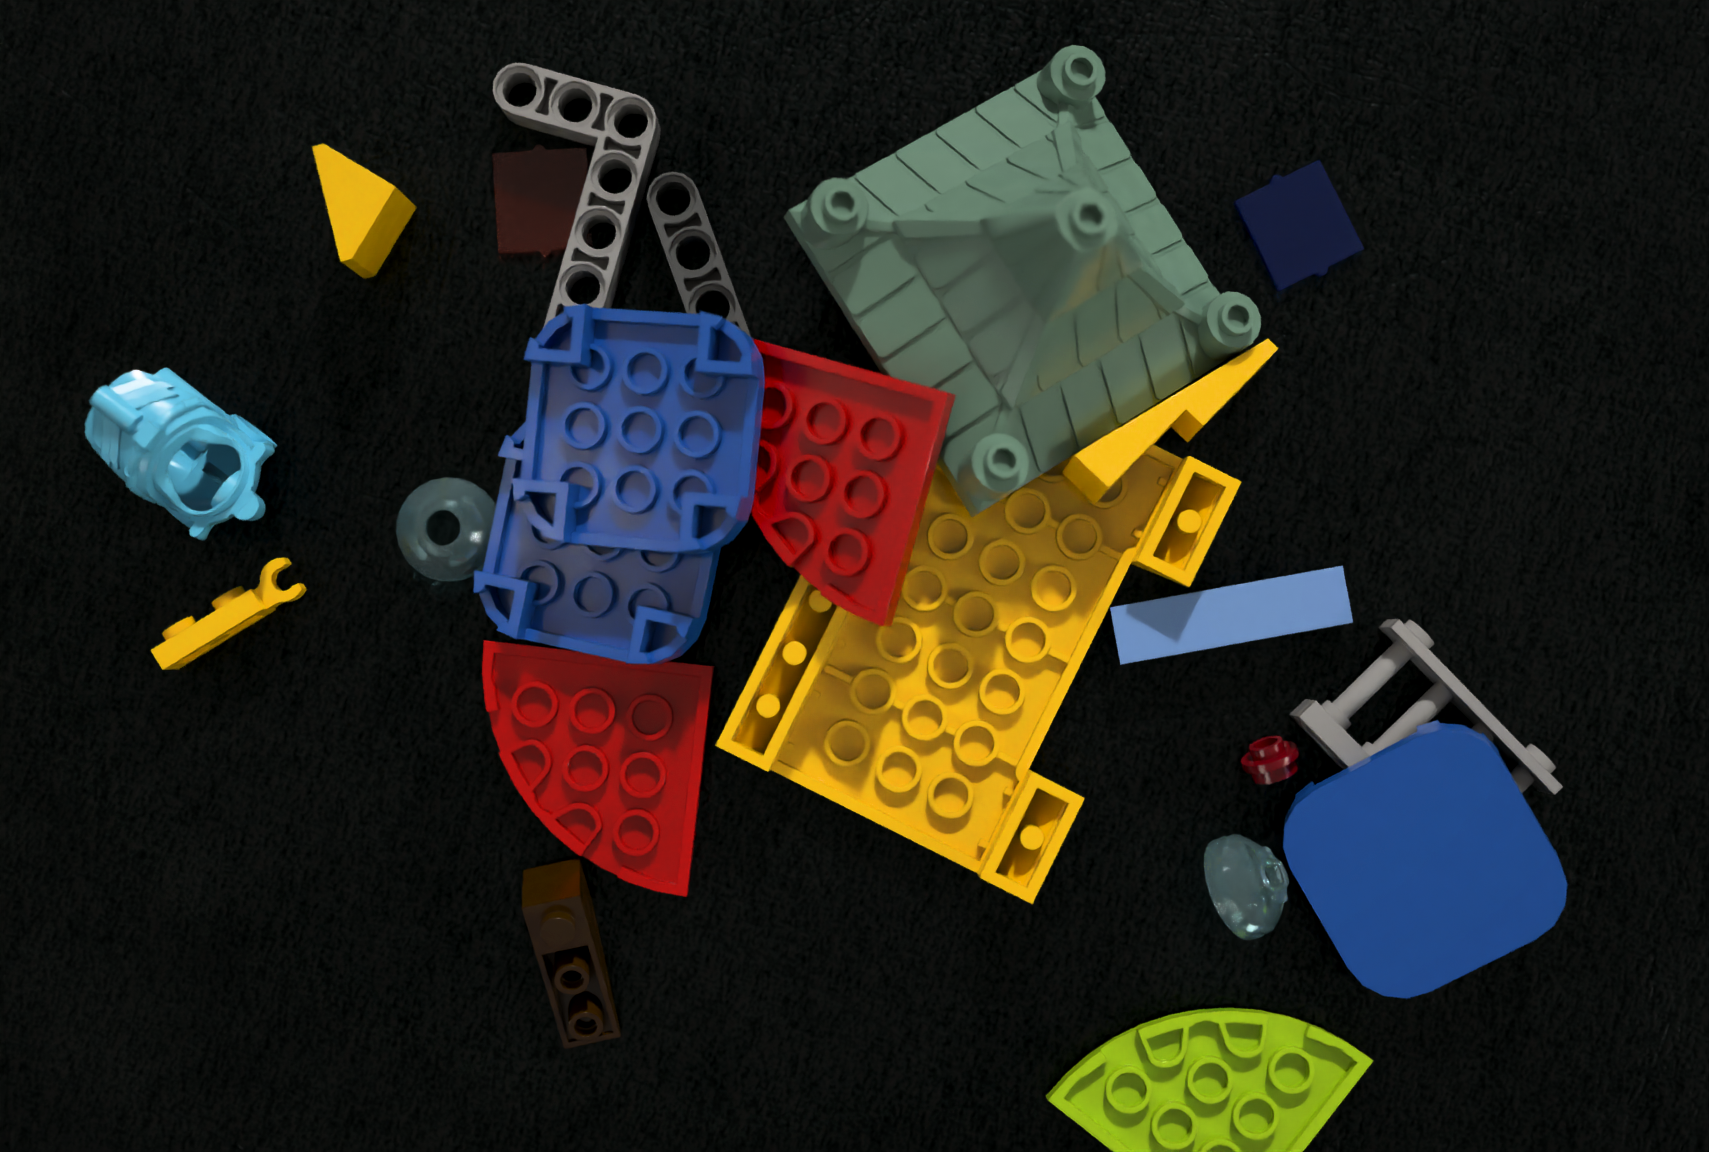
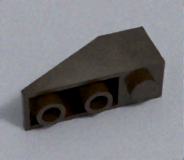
[522,858,621,1049]

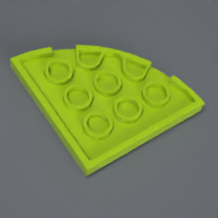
[1046,1008,1373,1152]

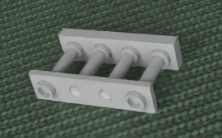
[1289,619,1563,795]

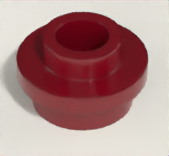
[1241,736,1299,784]

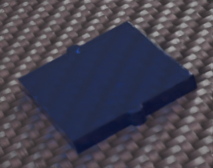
[1234,160,1364,291]

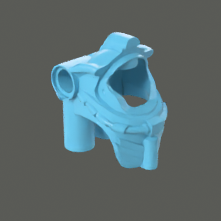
[85,368,277,540]

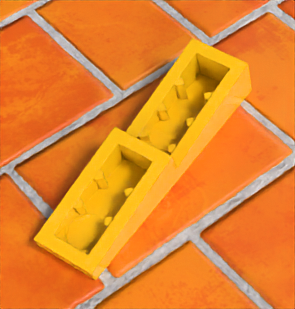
[1062,339,1278,504]

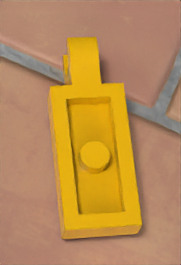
[151,558,307,670]

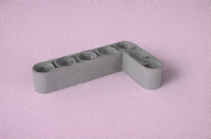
[493,63,661,328]

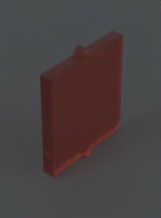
[492,145,593,257]

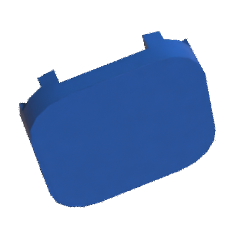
[512,304,765,554]
[474,422,721,664]
[1283,720,1567,999]

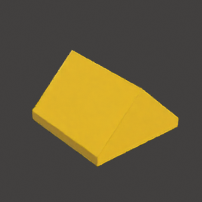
[312,144,417,279]

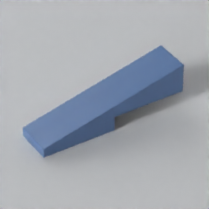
[1110,566,1353,665]

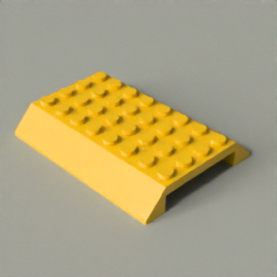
[715,427,1241,904]

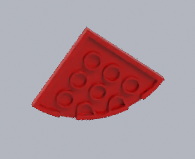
[751,339,956,627]
[482,640,715,897]

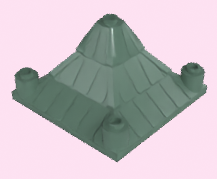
[784,45,1261,517]

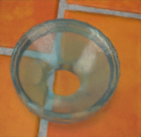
[396,477,496,581]
[1204,834,1289,940]

